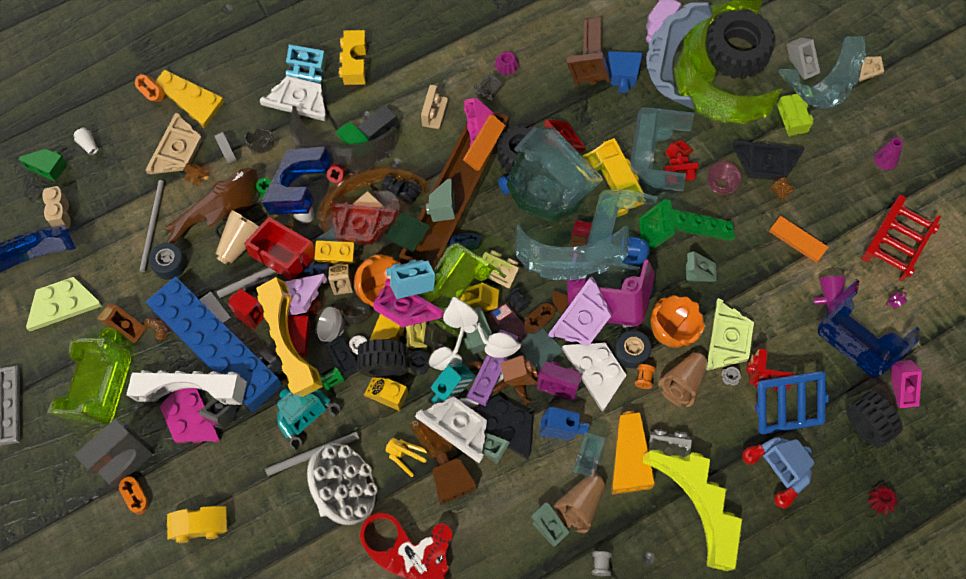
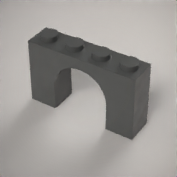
[75,419,153,489]

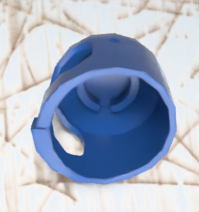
[619,235,650,266]

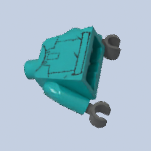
[277,389,340,450]

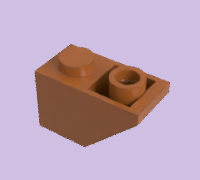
[500,356,539,386]

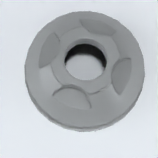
[317,306,345,342]

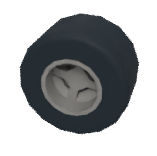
[148,242,187,280]

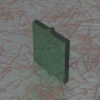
[385,213,430,252]

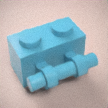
[286,45,327,83]
[386,260,435,299]

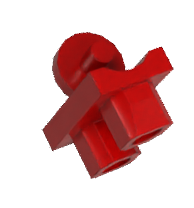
[662,152,699,183]

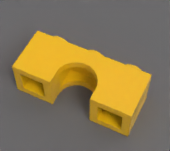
[339,30,366,85]

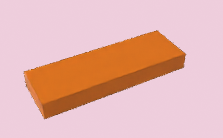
[463,114,505,171]
[769,216,828,263]

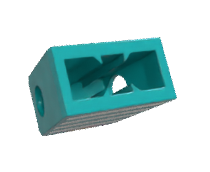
[431,363,476,404]

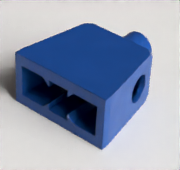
[607,51,642,93]
[539,407,589,440]

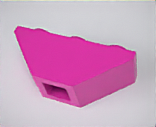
[464,98,495,147]

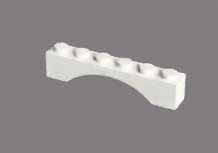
[126,370,247,405]

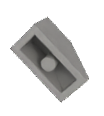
[786,37,820,79]

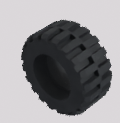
[704,9,776,79]

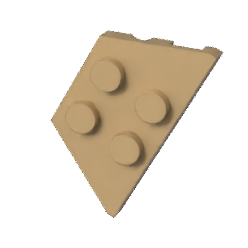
[146,113,203,174]

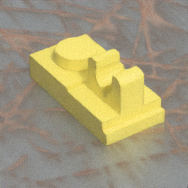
[405,322,427,349]

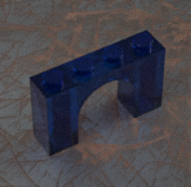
[261,147,332,215]

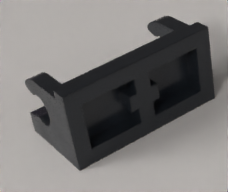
[357,106,400,147]

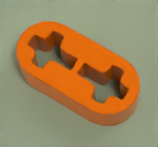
[135,74,165,102]
[119,477,149,514]

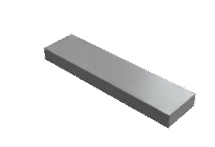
[0,366,20,446]

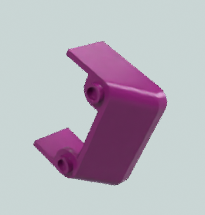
[567,253,655,326]

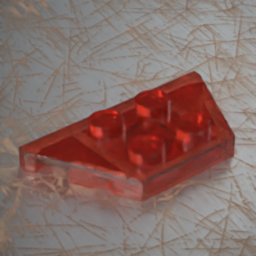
[330,203,399,245]

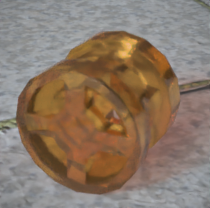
[770,177,795,200]

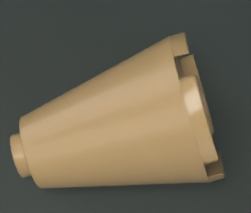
[215,210,259,265]

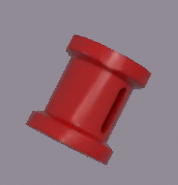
[327,164,345,183]

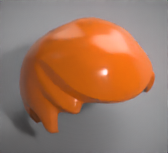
[354,254,401,307]
[650,295,706,348]

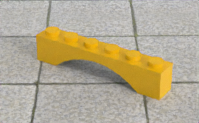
[256,277,323,397]

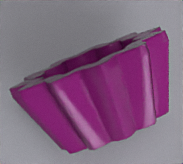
[494,51,519,76]

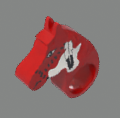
[360,513,452,579]

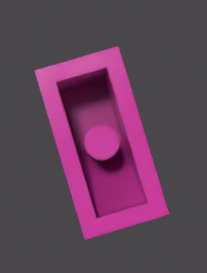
[891,360,922,408]

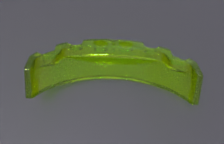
[683,0,763,84]
[674,45,782,124]

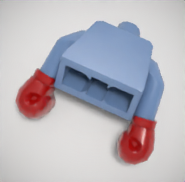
[742,437,814,509]

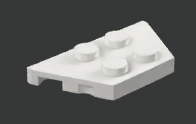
[260,76,326,121]
[562,343,626,411]
[415,397,487,463]

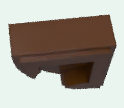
[552,290,568,315]

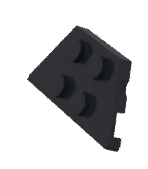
[732,141,804,181]
[473,395,532,460]

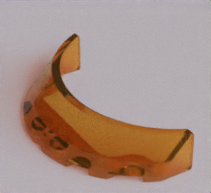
[318,167,428,233]

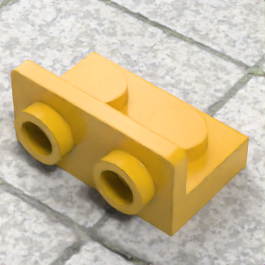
[315,241,356,265]

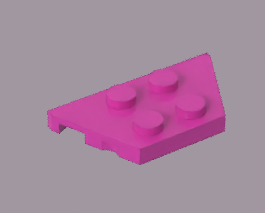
[374,278,443,327]
[160,388,220,443]

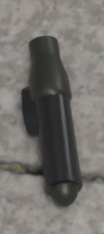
[242,275,278,293]

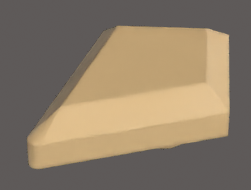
[859,56,884,81]

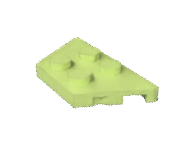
[26,277,102,331]
[706,299,754,370]

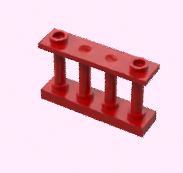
[861,195,942,282]

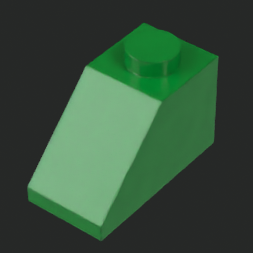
[18,149,68,182]

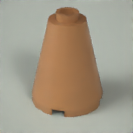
[658,353,708,407]
[553,474,605,533]

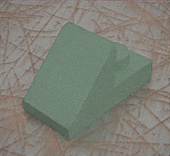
[686,251,717,282]
[482,432,509,464]
[531,502,569,547]

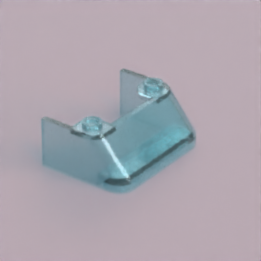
[630,107,694,191]
[514,126,603,204]
[585,190,658,273]

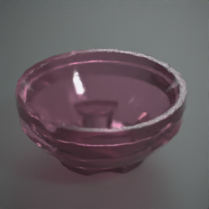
[707,162,741,194]

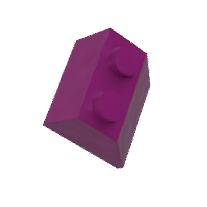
[537,361,582,401]

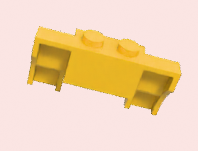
[580,138,646,220]

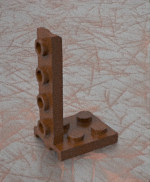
[567,16,611,86]

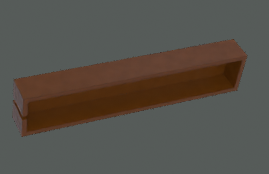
[399,110,509,278]

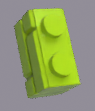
[777,93,813,136]

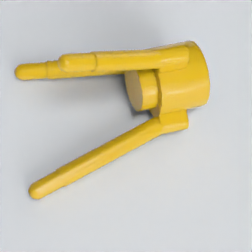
[386,437,434,477]

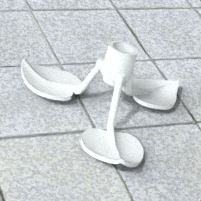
[429,297,521,370]

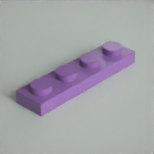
[467,329,518,406]

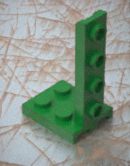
[638,199,735,251]

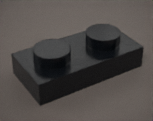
[324,336,358,379]

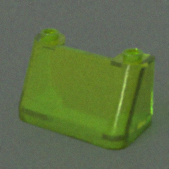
[47,338,131,424]

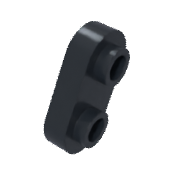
[258,348,283,375]

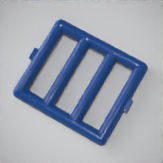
[755,371,828,434]

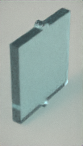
[519,329,563,371]

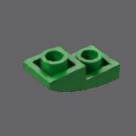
[335,122,374,159]

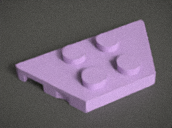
[285,274,327,316]
[548,276,613,346]

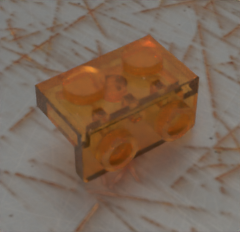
[410,420,454,459]

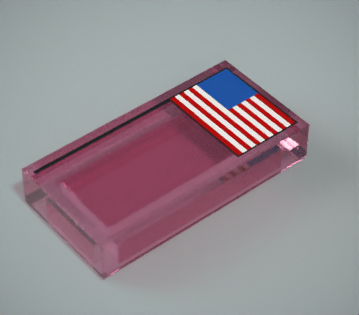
[490,302,529,341]

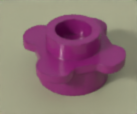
[886,292,907,309]

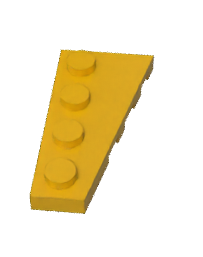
[156,70,224,128]

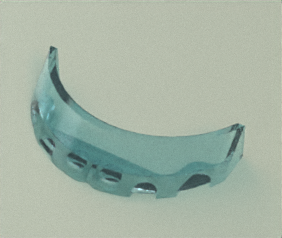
[779,36,866,109]
[515,225,631,280]

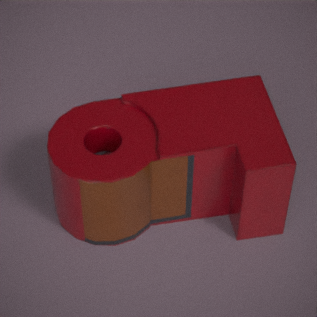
[568,220,592,259]

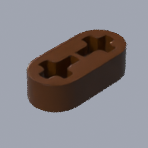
[524,303,555,334]

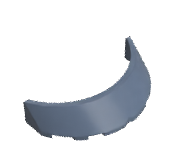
[647,2,713,109]

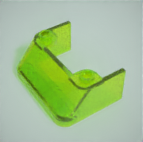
[417,243,507,341]

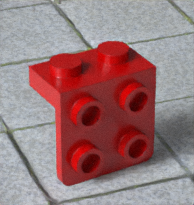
[746,349,797,391]

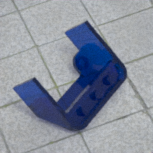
[818,279,920,377]

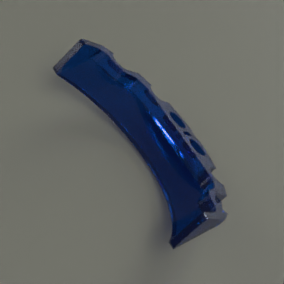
[0,224,76,273]

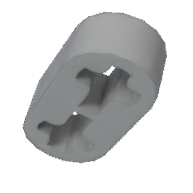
[215,132,236,164]

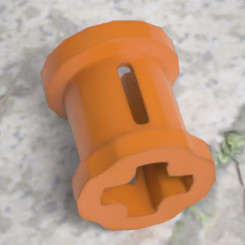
[635,364,656,389]

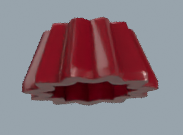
[867,486,898,515]

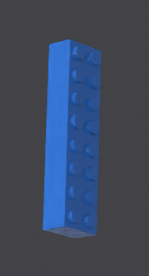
[146,276,282,412]

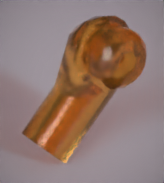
[144,317,168,340]

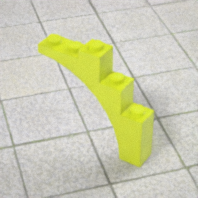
[642,450,742,571]

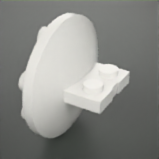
[307,443,377,525]

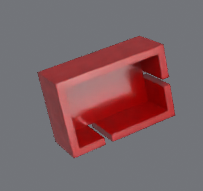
[244,217,315,280]

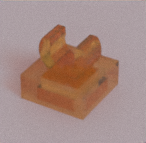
[183,164,210,186]

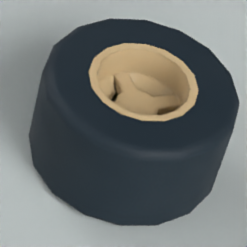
[615,330,652,369]

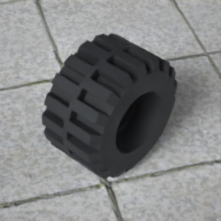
[498,125,544,176]
[357,339,408,378]
[846,391,903,448]

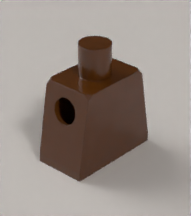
[432,452,477,505]

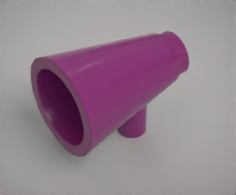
[874,138,903,170]
[814,276,846,314]

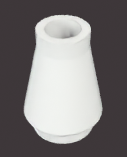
[74,128,99,155]

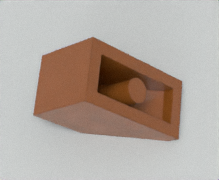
[97,304,146,343]

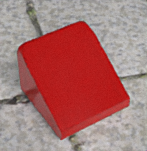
[665,139,693,159]

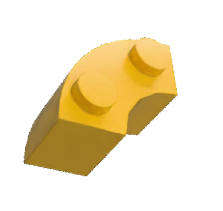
[167,506,227,543]

